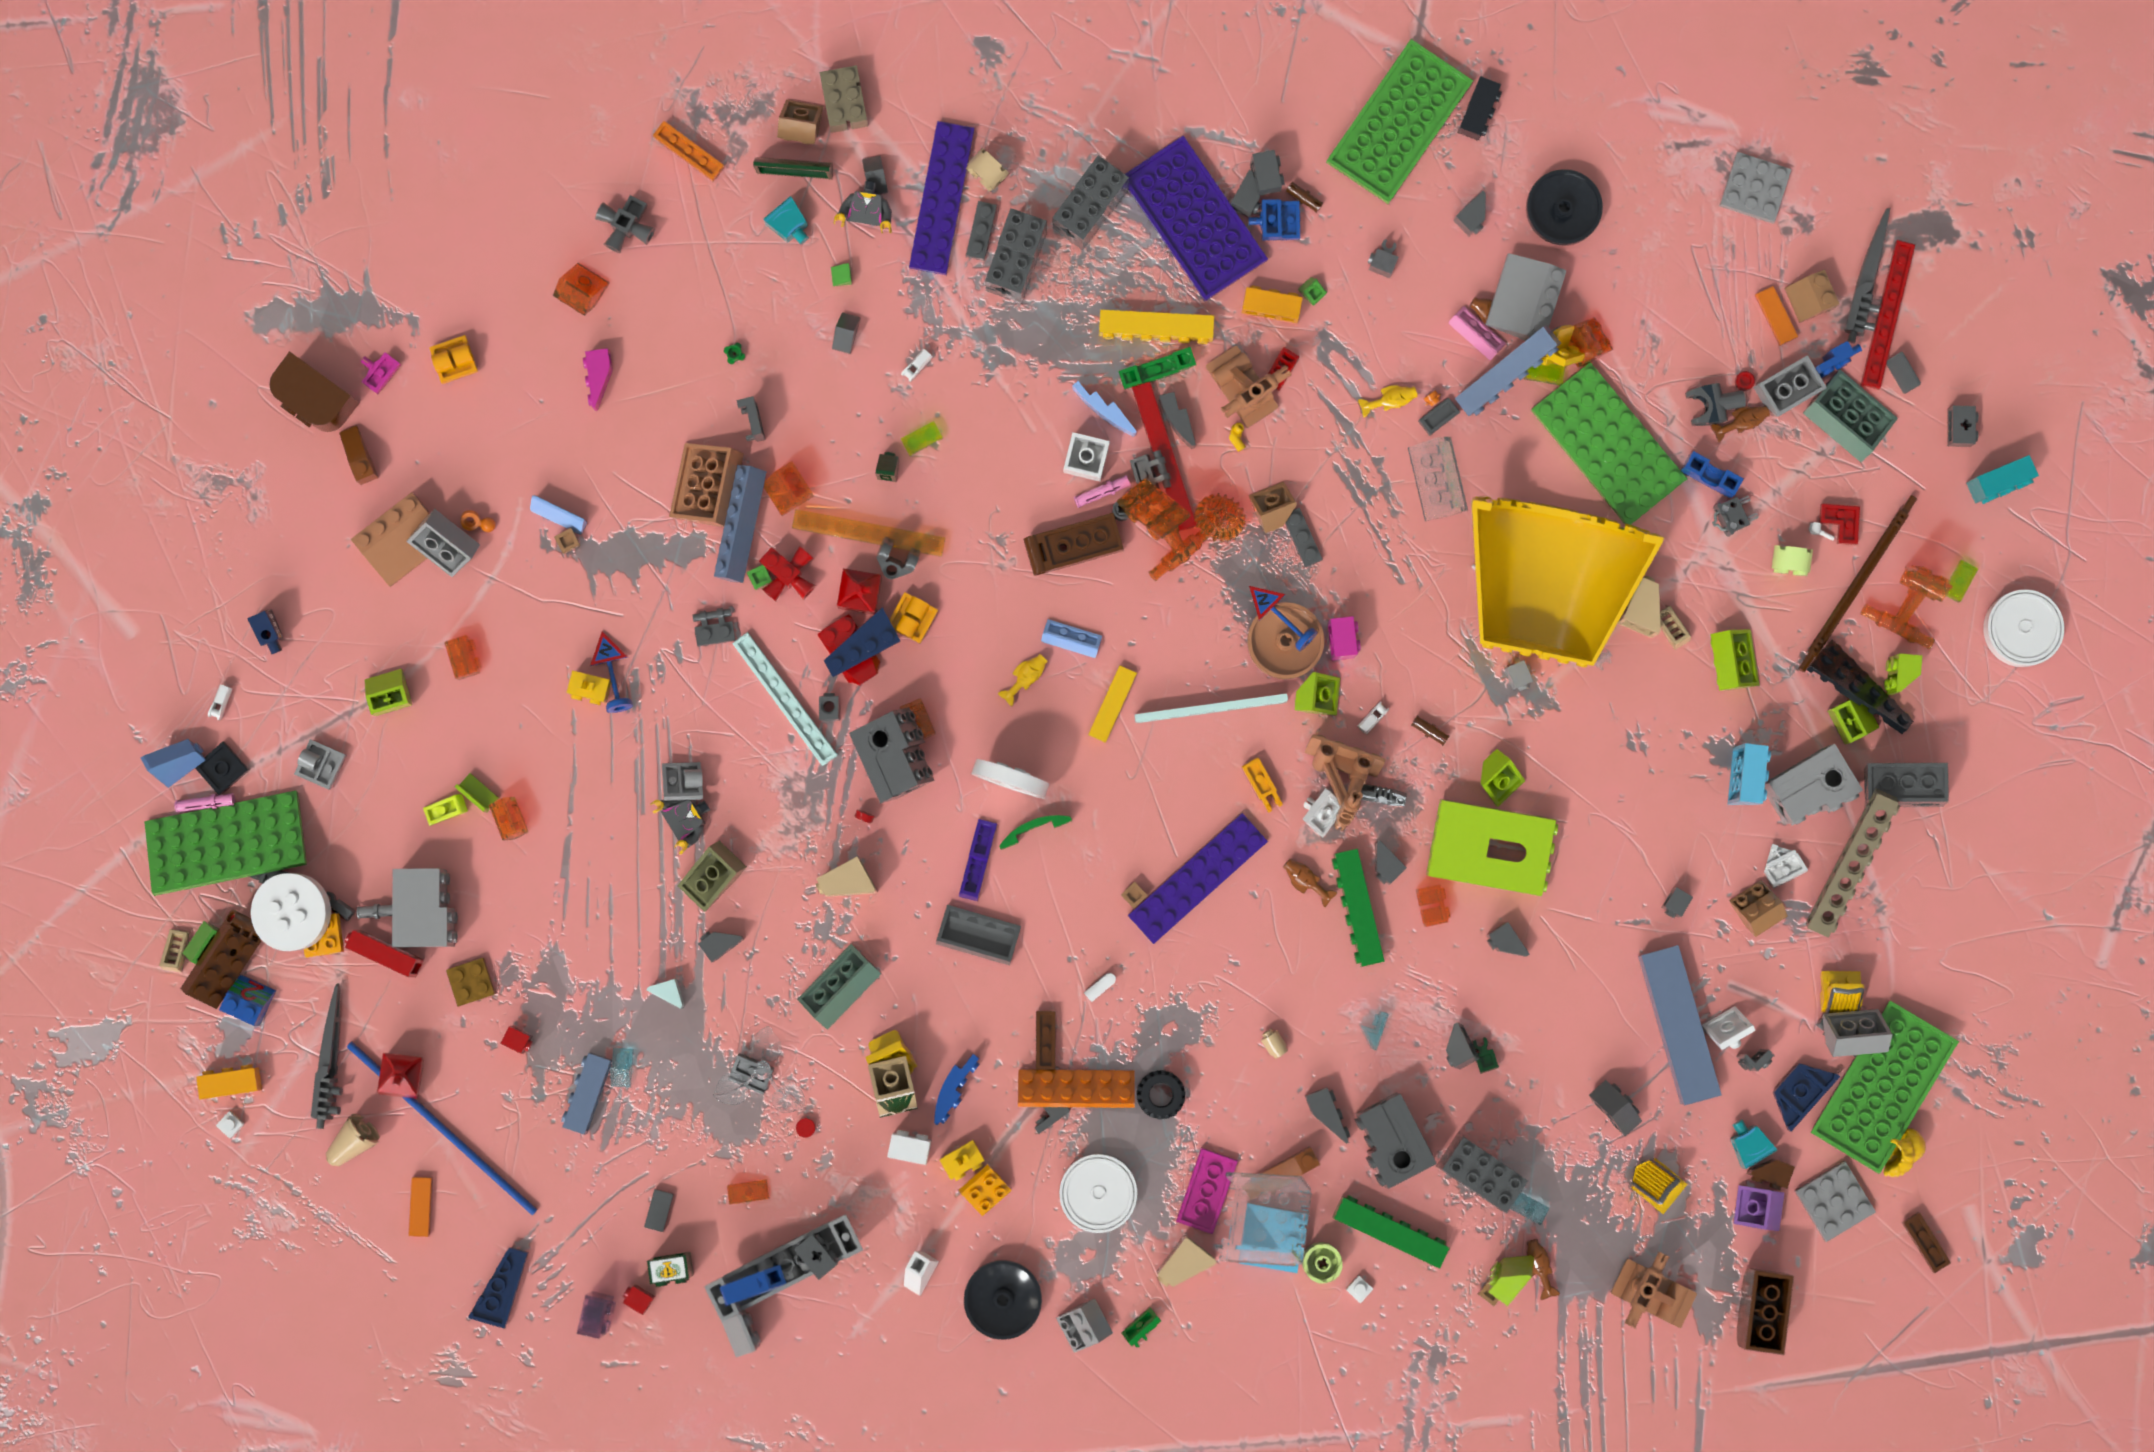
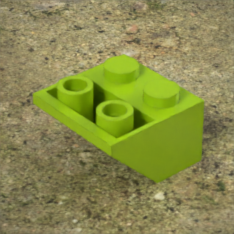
[1884,653,1922,696]
[365,668,413,716]
[1827,699,1880,745]

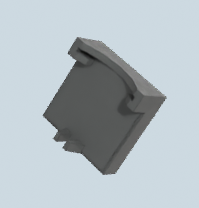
[737,396,765,442]

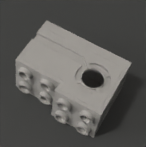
[1765,744,1863,825]
[392,868,458,948]

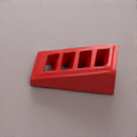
[1268,347,1300,391]

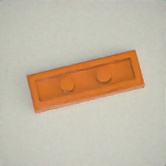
[1755,286,1798,346]
[409,1177,432,1237]

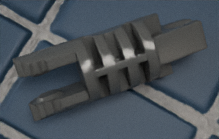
[1361,784,1407,806]

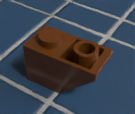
[1746,1159,1795,1190]

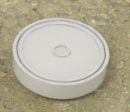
[1983,589,2064,667]
[971,759,1049,799]
[251,873,331,951]
[1059,1154,1137,1233]

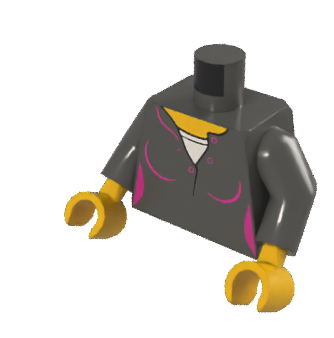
[834,181,892,234]
[650,799,710,854]

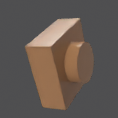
[554,528,581,554]
[1121,882,1148,909]
[1478,1278,1499,1306]

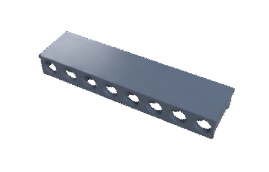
[1638,945,1722,1106]

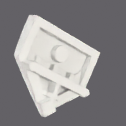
[1764,844,1808,889]

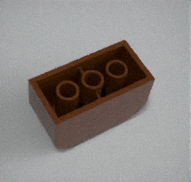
[269,351,359,432]
[1737,1268,1794,1355]

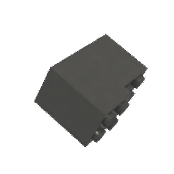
[1052,155,1129,250]
[985,208,1047,304]
[849,707,934,803]
[1864,763,1949,807]
[1355,1092,1437,1189]
[1435,1135,1528,1214]

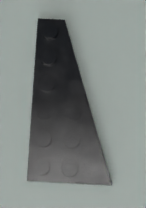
[1806,639,1914,734]

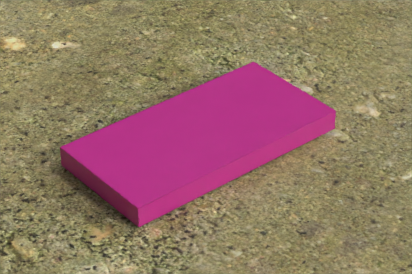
[1176,1148,1238,1234]

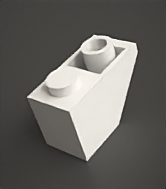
[904,1251,939,1296]

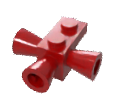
[759,546,816,602]

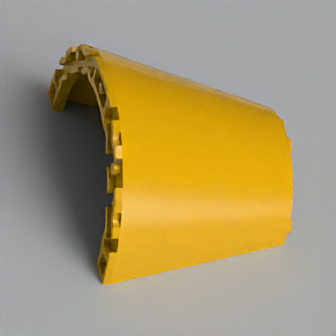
[1471,496,1664,668]

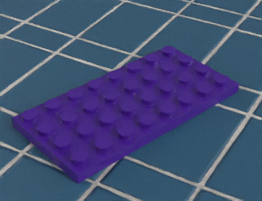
[1125,136,1268,302]

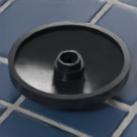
[1526,169,1603,246]
[964,1260,1042,1340]

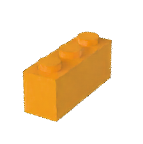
[1241,286,1303,323]
[196,1064,262,1100]

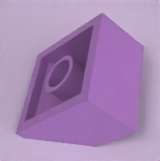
[1733,1185,1784,1231]

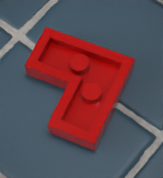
[1819,504,1860,545]

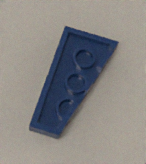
[824,607,901,677]
[467,1247,529,1329]

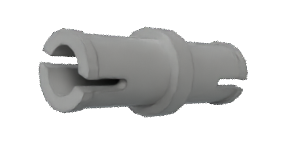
[356,904,392,919]

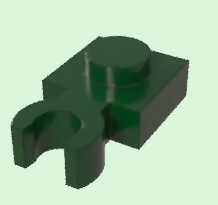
[1473,1037,1499,1074]

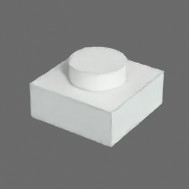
[216,1111,245,1139]
[1346,1275,1373,1303]

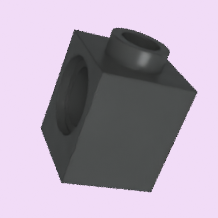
[819,693,840,721]
[1661,887,1693,919]

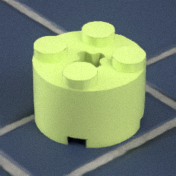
[1772,545,1813,576]
[1302,1242,1343,1284]

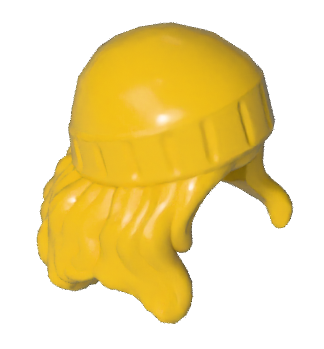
[1883,1128,1926,1177]

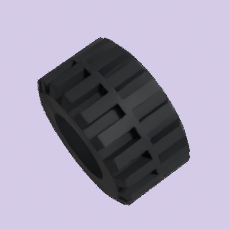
[1137,1070,1186,1120]

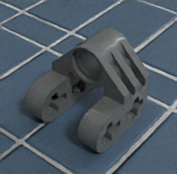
[876,536,920,579]

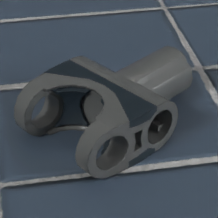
[1685,383,1746,426]

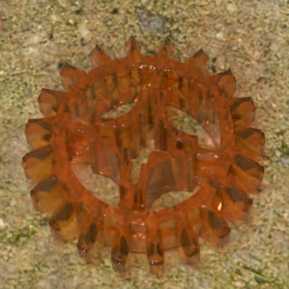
[1194,493,1246,543]

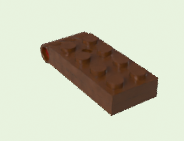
[1023,513,1124,576]
[180,910,261,1009]

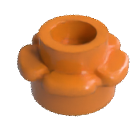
[1423,390,1441,407]

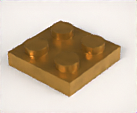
[446,958,496,1007]

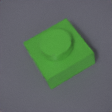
[746,565,772,590]

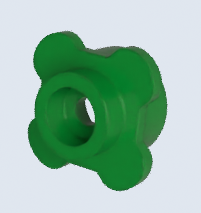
[724,343,745,364]

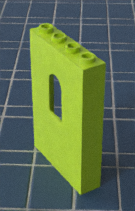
[1426,799,1558,896]

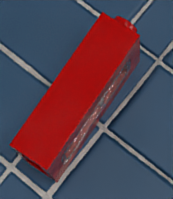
[345,930,424,977]

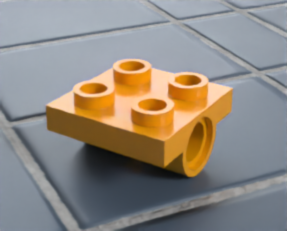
[429,335,478,384]
[889,592,938,644]
[304,913,344,958]
[959,1164,1012,1216]

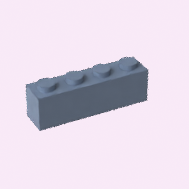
[561,1053,613,1135]

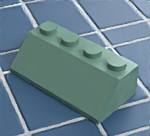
[797,944,881,1030]

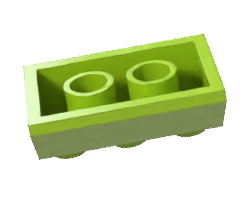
[1710,629,1760,691]
[1488,1255,1534,1306]

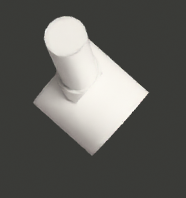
[1809,522,1835,541]

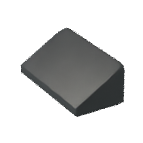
[1886,352,1921,394]

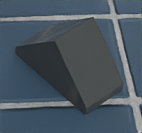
[862,156,888,194]
[832,312,860,354]

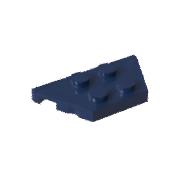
[1773,1063,1841,1132]

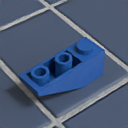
[720,1265,787,1306]

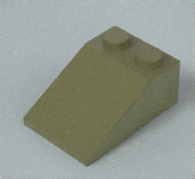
[677,841,747,912]

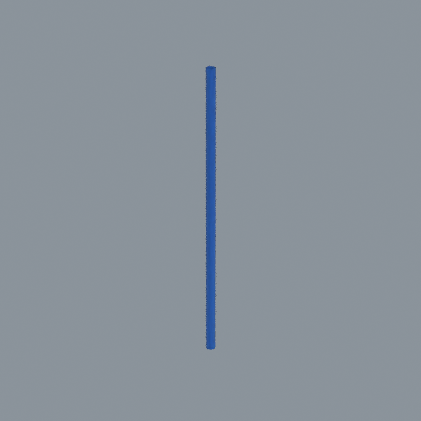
[347,1042,537,1215]

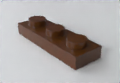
[1036,1011,1055,1070]
[1902,1212,1951,1273]

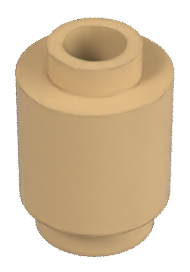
[1261,1029,1288,1059]

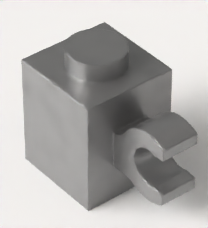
[1368,239,1398,279]

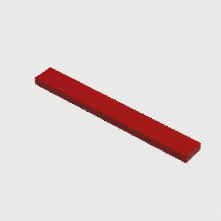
[1860,240,1916,390]
[1132,382,1197,532]

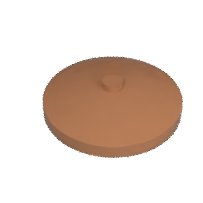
[1247,602,1324,679]

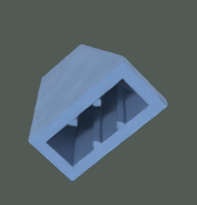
[140,739,205,788]

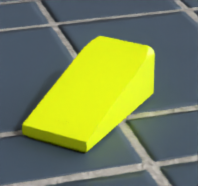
[423,794,468,826]

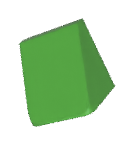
[831,263,852,287]
[1298,277,1327,306]

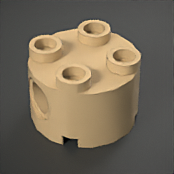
[966,148,1010,192]

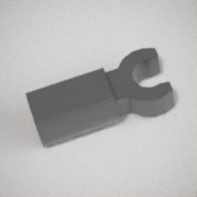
[327,892,355,921]

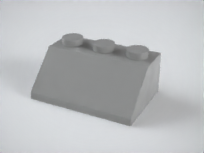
[1753,355,1827,417]
[406,509,480,577]
[1822,1009,1892,1057]

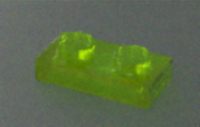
[1524,364,1565,386]
[901,421,943,456]
[1942,560,1978,603]

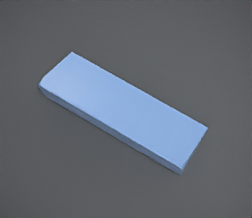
[530,495,587,534]
[1041,619,1102,658]

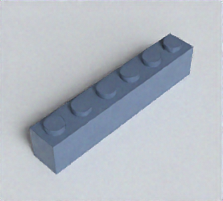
[1455,325,1561,416]
[714,465,767,583]

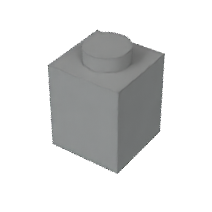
[1504,660,1533,692]

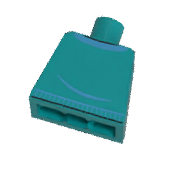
[763,196,809,245]
[1730,1119,1777,1169]

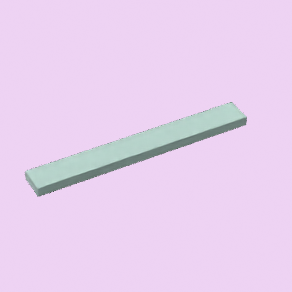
[732,632,838,766]
[1134,693,1288,723]

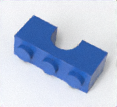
[1680,451,1744,499]

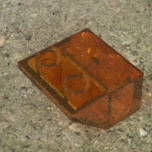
[1569,317,1613,368]
[764,461,814,516]

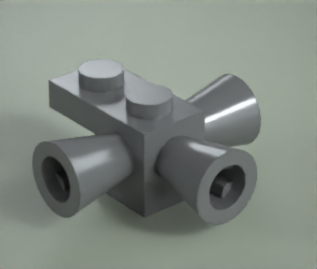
[595,195,655,253]

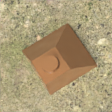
[1249,482,1297,533]

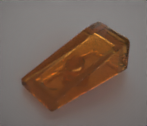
[727,1179,769,1205]

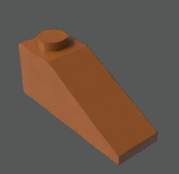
[339,425,379,485]

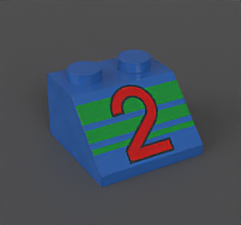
[219,975,276,1026]

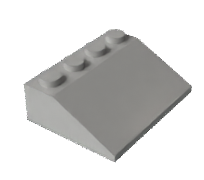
[1485,253,1567,341]

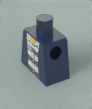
[247,609,283,655]

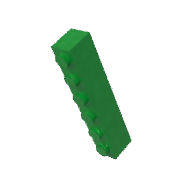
[1331,849,1385,967]
[1332,1195,1449,1269]

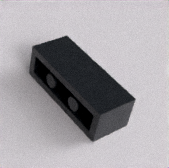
[1458,76,1502,141]

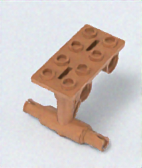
[1206,346,1292,428]
[1305,734,1385,831]
[1611,1251,1697,1329]

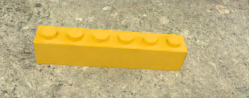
[1099,310,1214,344]

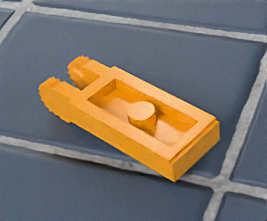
[1241,758,1283,813]

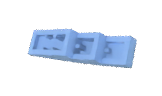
[1072,381,1137,437]

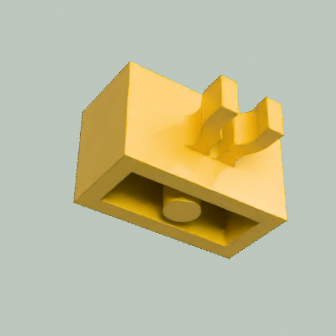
[566,670,612,706]
[939,1139,985,1181]

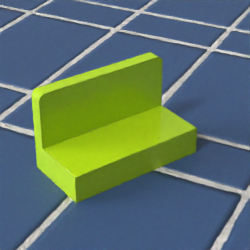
[454,773,500,813]

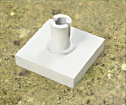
[1302,789,1340,838]
[1702,1006,1755,1050]

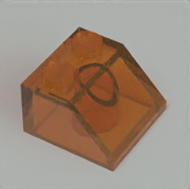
[553,263,610,316]

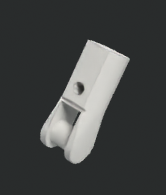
[901,349,932,382]
[208,684,233,721]
[1357,701,1389,735]
[1084,973,1116,1002]

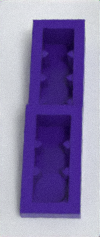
[959,819,997,901]

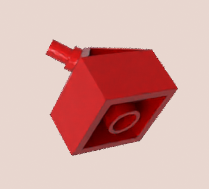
[837,568,882,614]
[377,1053,424,1099]

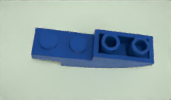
[934,1054,980,1125]

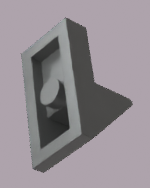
[1034,1107,1070,1134]

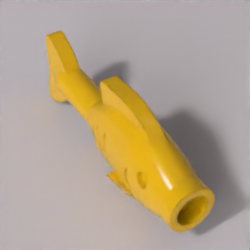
[1358,385,1418,418]
[998,654,1048,707]

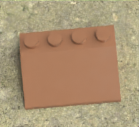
[669,443,744,527]
[351,492,430,587]

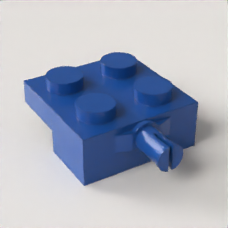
[1248,199,1300,241]
[1816,341,1862,379]

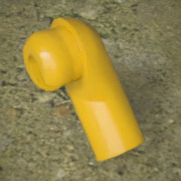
[1229,423,1246,452]

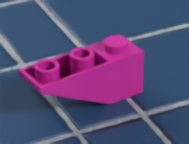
[583,348,613,411]

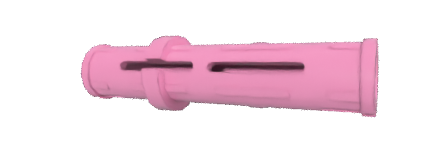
[1073,475,1131,508]
[174,793,235,813]

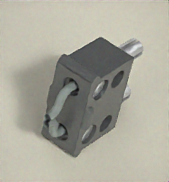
[1712,495,1759,537]

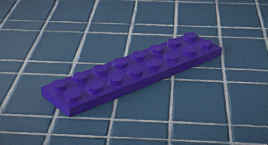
[909,121,975,275]
[1128,813,1268,944]

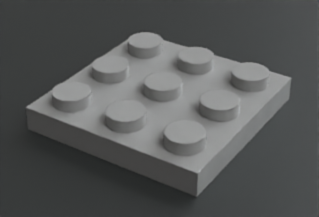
[1719,152,1791,224]
[1795,1161,1876,1242]

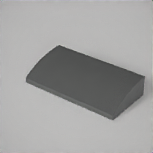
[936,905,1021,966]

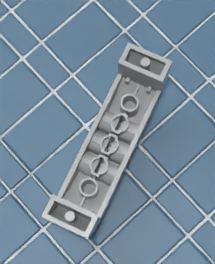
[704,1214,863,1322]

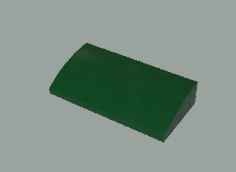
[753,157,833,179]

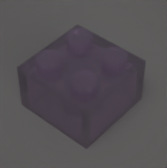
[576,1291,616,1339]

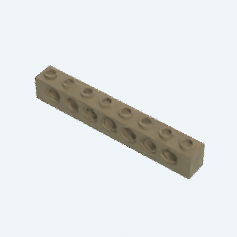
[1806,788,1900,938]

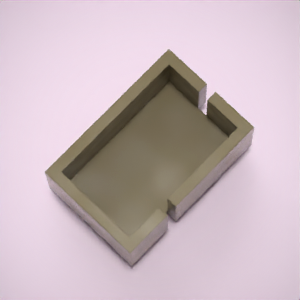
[820,65,868,133]

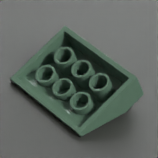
[1803,370,1898,462]

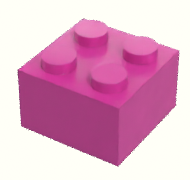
[1327,616,1361,661]

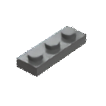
[966,201,997,261]
[1285,508,1323,568]

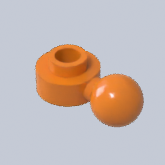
[460,510,496,532]

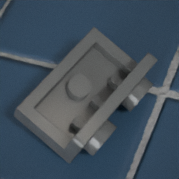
[1736,1049,1775,1071]

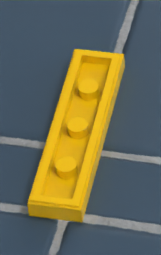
[1088,665,1137,743]

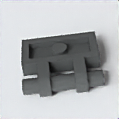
[1130,450,1172,497]
[692,608,736,647]

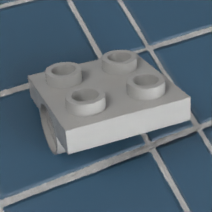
[294,739,347,790]
[662,762,703,801]

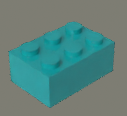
[1966,455,2039,504]

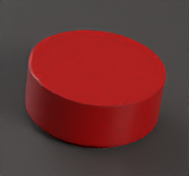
[1735,371,1755,391]
[854,809,875,823]
[796,1118,816,1138]

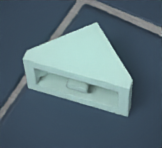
[647,979,684,1009]

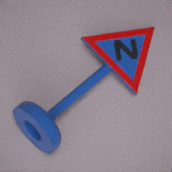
[1249,586,1318,651]
[590,631,633,713]

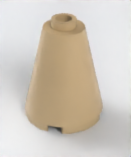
[326,1114,380,1166]

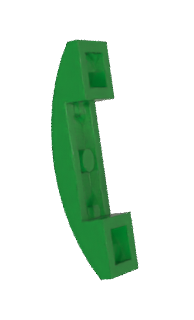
[1118,347,1196,389]
[999,815,1072,850]

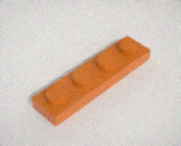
[652,121,724,182]

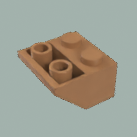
[1729,880,1788,937]

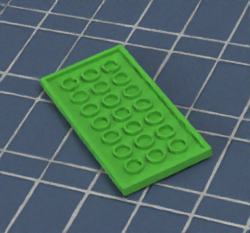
[1326,39,1473,204]
[1531,362,1687,525]
[144,791,307,896]
[1810,1001,1959,1174]

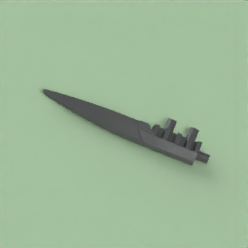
[1845,208,1890,343]
[311,983,343,1129]

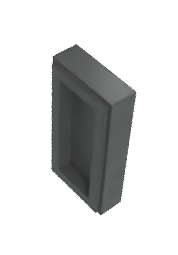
[1418,397,1460,436]
[644,1189,674,1232]

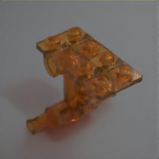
[1117,479,1214,581]
[1860,565,1953,650]

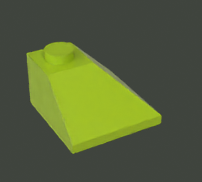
[1295,672,1340,716]
[1481,749,1525,807]

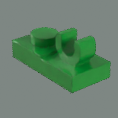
[1121,1307,1161,1348]

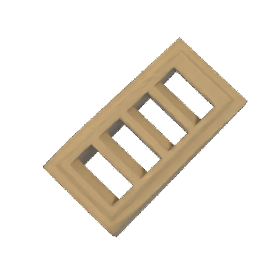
[1660,606,1691,650]
[159,929,190,973]

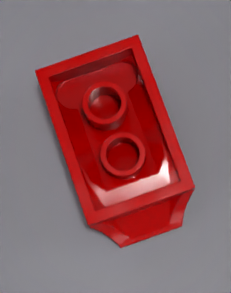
[817,614,881,686]

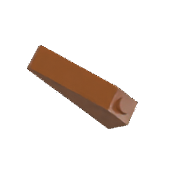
[1242,1146,1320,1201]

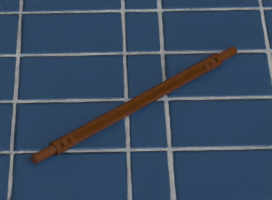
[1798,495,1917,673]

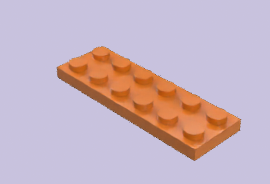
[1018,1069,1135,1108]

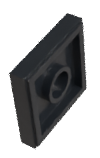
[195,741,249,795]

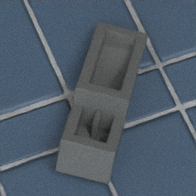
[1159,392,1196,449]

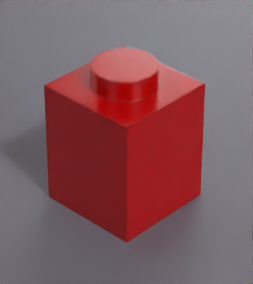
[500,1026,533,1054]
[622,1284,655,1315]

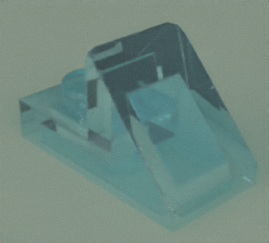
[1359,1011,1389,1051]
[610,1048,634,1088]
[1510,1193,1550,1225]

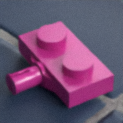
[361,352,401,394]

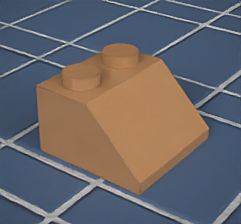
[777,99,823,144]
[1785,269,1839,323]

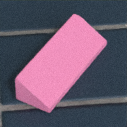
[1449,306,1506,360]

